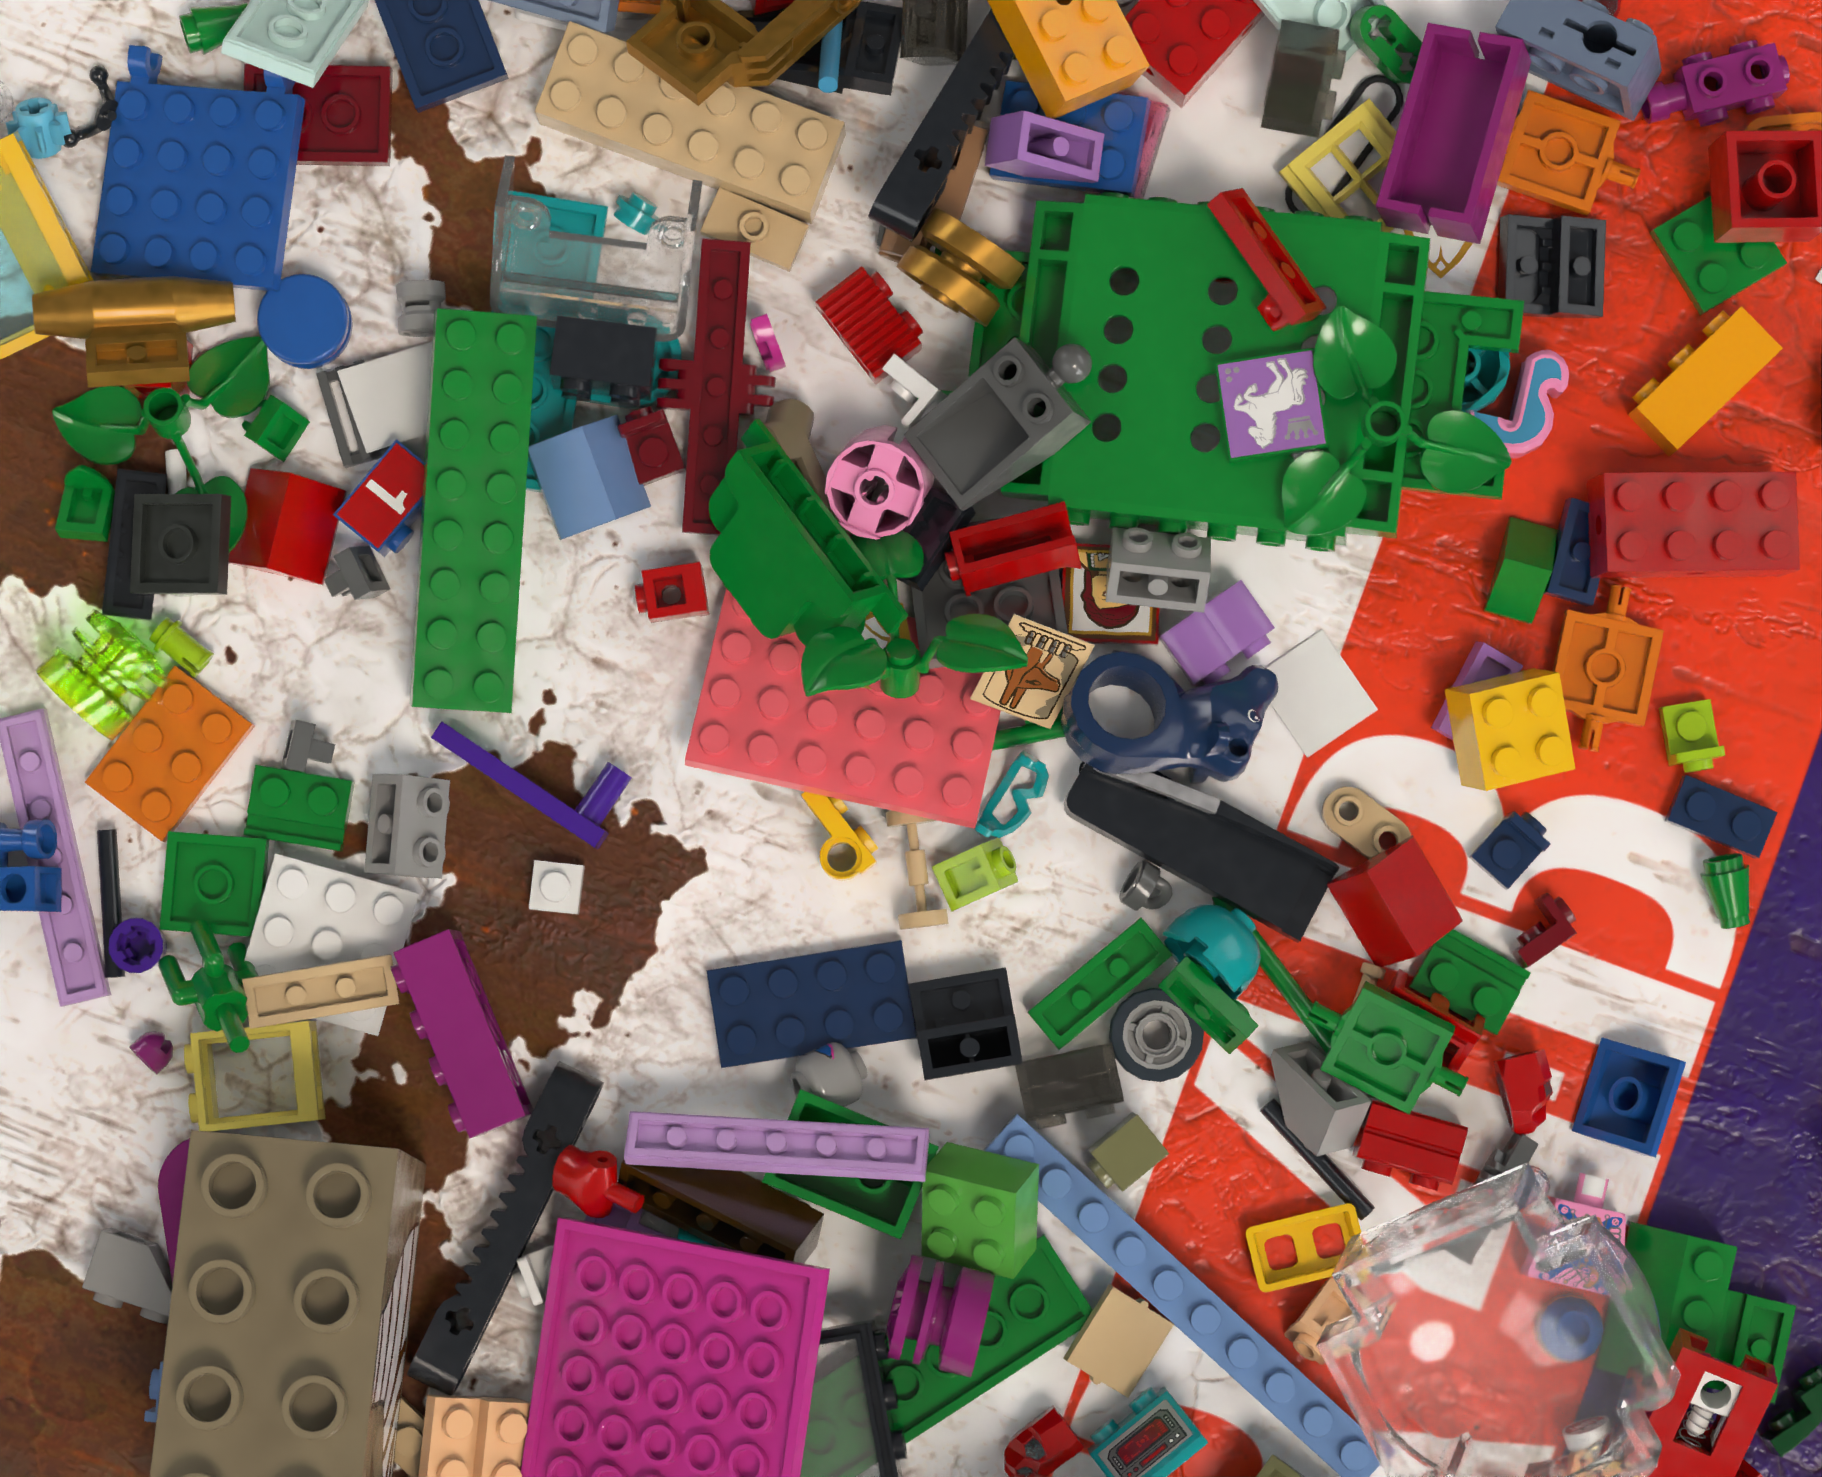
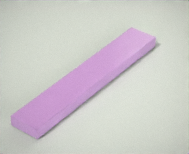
[0,708,111,1007]
[624,1111,930,1182]

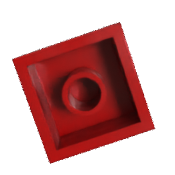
[1708,130,1822,243]

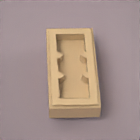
[700,187,809,272]

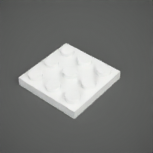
[244,854,419,1036]

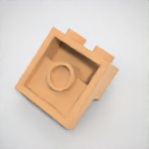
[418,1395,531,1477]

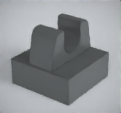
[324,546,390,600]
[281,720,336,772]

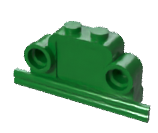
[709,419,908,646]

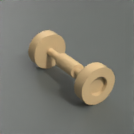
[885,811,949,930]

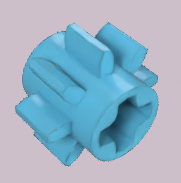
[6,97,71,159]

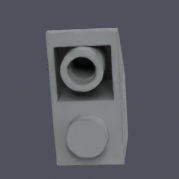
[82,1228,172,1324]

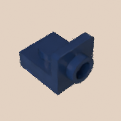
[1469,811,1551,890]

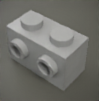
[1106,527,1211,613]
[364,774,450,879]

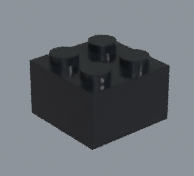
[550,316,658,407]

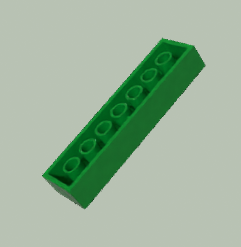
[409,308,537,713]

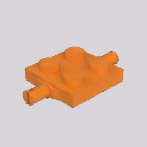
[1497,90,1641,216]
[1552,585,1664,752]

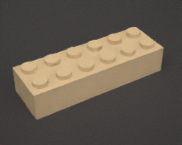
[534,21,846,224]

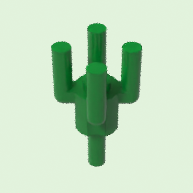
[158,920,259,1053]

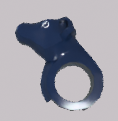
[1061,650,1278,784]

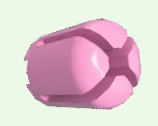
[825,425,935,540]

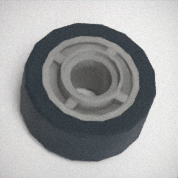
[1109,988,1204,1082]

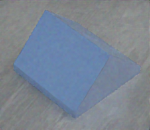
[528,415,651,540]

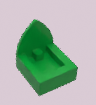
[55,465,115,542]

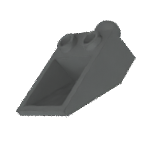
[904,338,1092,511]

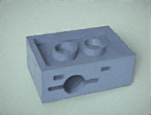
[1495,0,1662,121]

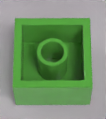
[921,1142,1039,1279]

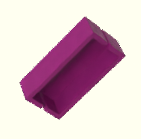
[1376,23,1532,244]

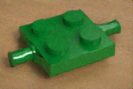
[1306,981,1469,1115]

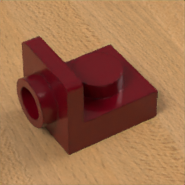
[617,406,686,486]
[1511,893,1577,968]

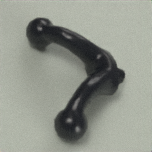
[63,65,118,148]

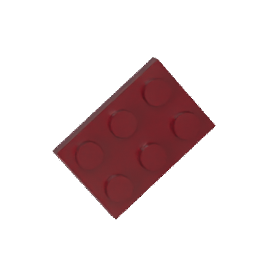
[244,64,393,167]

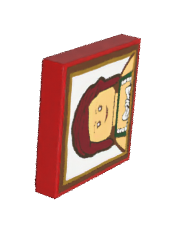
[1062,543,1160,646]

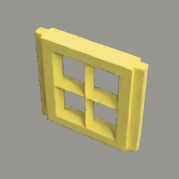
[1278,98,1397,233]

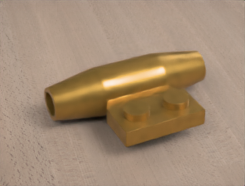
[32,276,236,388]

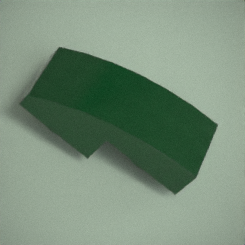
[1760,1364,1822,1457]

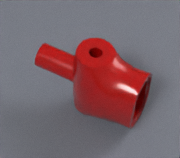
[552,1145,644,1218]

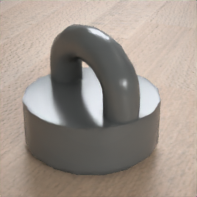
[1119,860,1173,911]

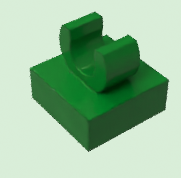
[242,394,310,462]

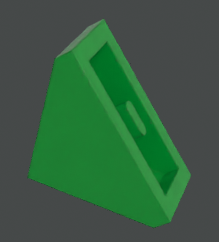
[1484,517,1558,624]

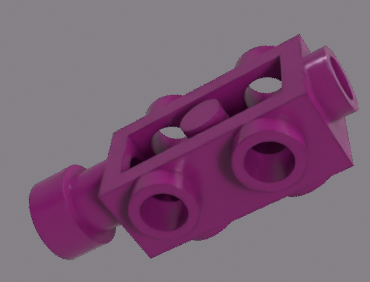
[1641,40,1790,127]

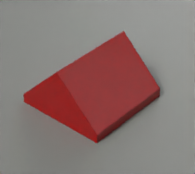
[228,468,347,586]
[1327,835,1463,967]

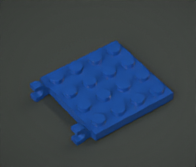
[91,45,305,292]

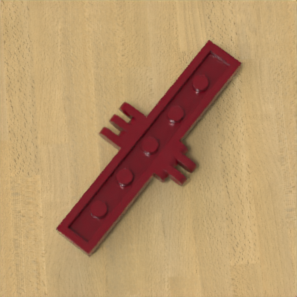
[656,239,776,536]

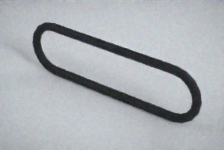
[1285,75,1403,214]

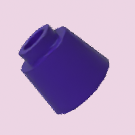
[109,918,167,973]

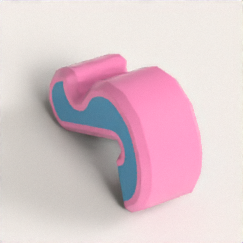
[1469,350,1569,458]

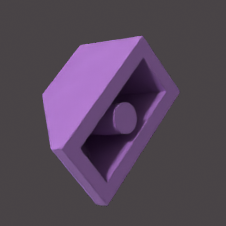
[985,111,1105,183]

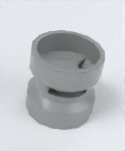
[396,280,446,337]

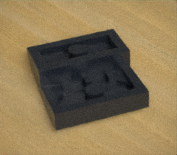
[1498,214,1606,318]

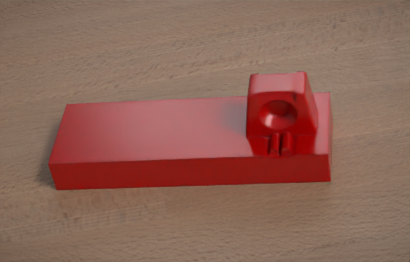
[1207,188,1327,331]

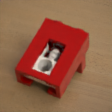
[1624,1328,1778,1477]

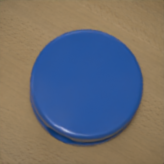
[257,274,353,369]

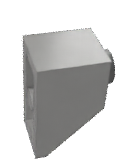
[1270,1041,1371,1157]

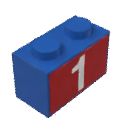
[333,439,425,558]

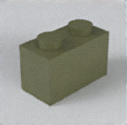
[1086,1112,1169,1192]

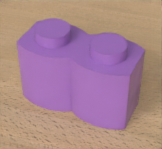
[1159,580,1275,686]

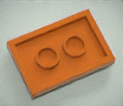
[85,666,255,842]

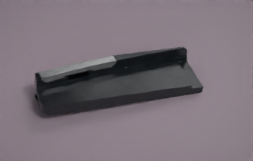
[1063,762,1340,943]

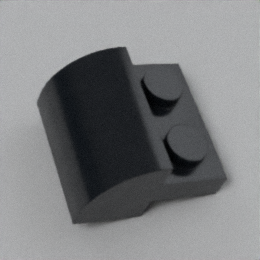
[908,967,1023,1081]

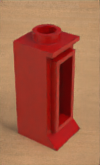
[945,501,1082,597]

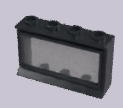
[800,1319,907,1477]

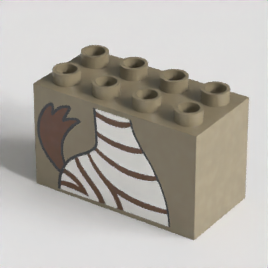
[150,1130,426,1477]

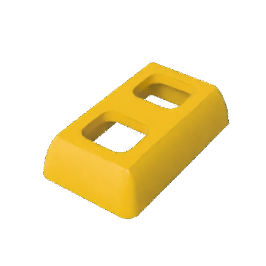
[1246,1203,1368,1292]

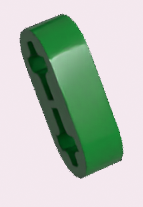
[1350,5,1422,84]

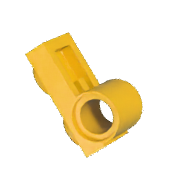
[801,792,879,881]

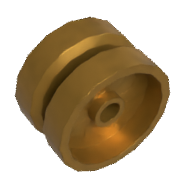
[896,208,1025,326]

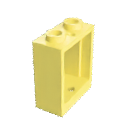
[184,1021,325,1132]

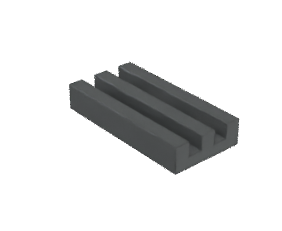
[316,359,390,468]

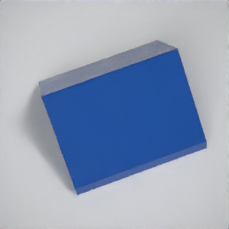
[1572,1037,1686,1158]

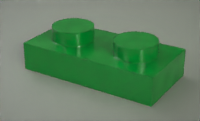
[1158,956,1259,1055]

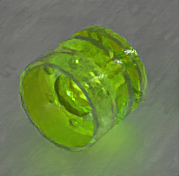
[35,608,171,741]

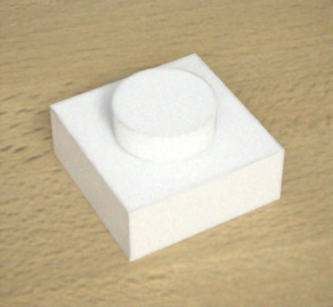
[529,860,585,915]

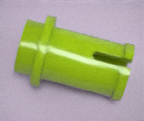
[149,617,214,678]

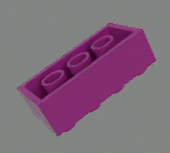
[391,929,534,1139]

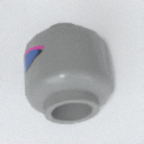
[790,1042,868,1107]

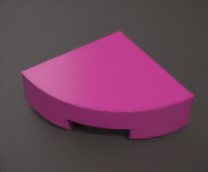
[749,314,786,373]

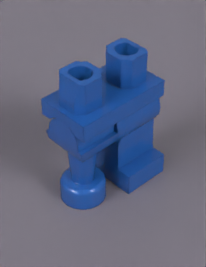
[0,819,62,912]

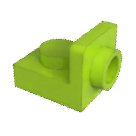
[1659,699,1725,773]
[932,838,1018,912]

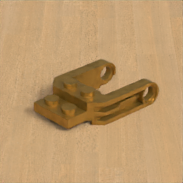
[626,0,862,106]

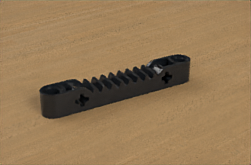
[868,9,1017,242]
[407,1061,604,1396]

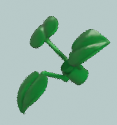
[1281,306,1512,536]
[52,336,270,552]
[801,530,1028,698]

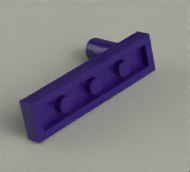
[431,721,632,849]

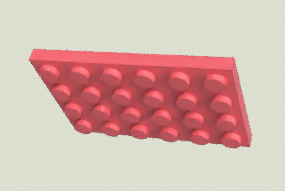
[685,588,1001,829]

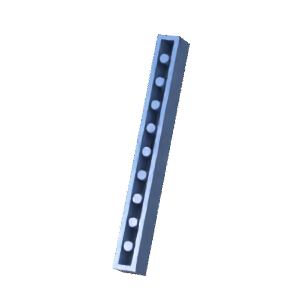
[983,1113,1390,1477]

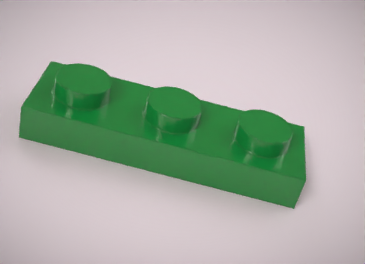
[1027,917,1173,1050]

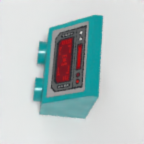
[1088,1387,1208,1477]

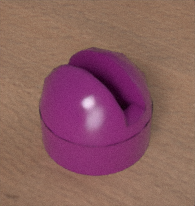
[129,1031,173,1075]

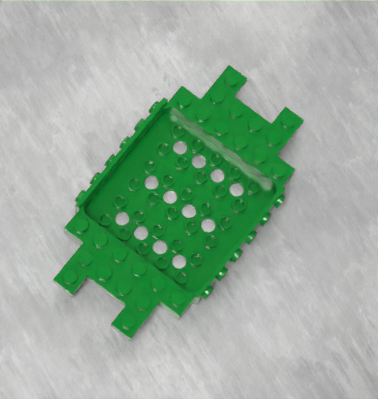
[916,192,1524,552]

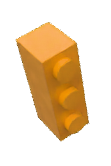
[1628,306,1783,456]

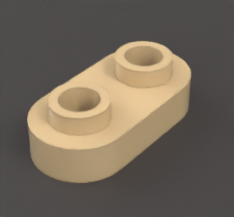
[1321,787,1411,860]

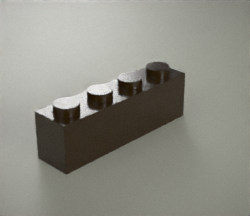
[618,1159,824,1264]

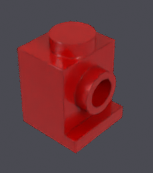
[635,562,710,623]

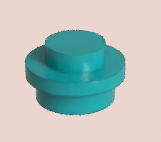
[613,192,661,235]

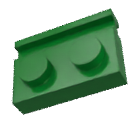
[243,765,355,852]
[1408,929,1531,1035]
[1707,1290,1796,1404]

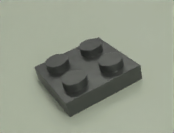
[130,494,231,595]

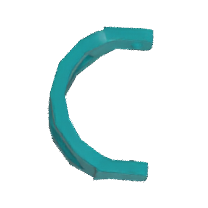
[975,750,1049,838]

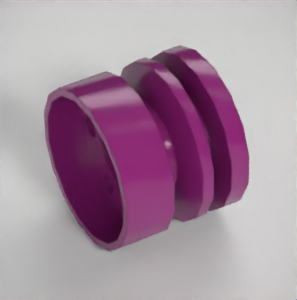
[887,1255,995,1378]

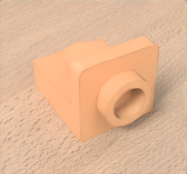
[1284,1277,1370,1365]

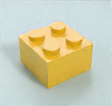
[1445,668,1576,791]

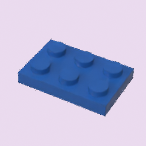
[989,80,1151,198]

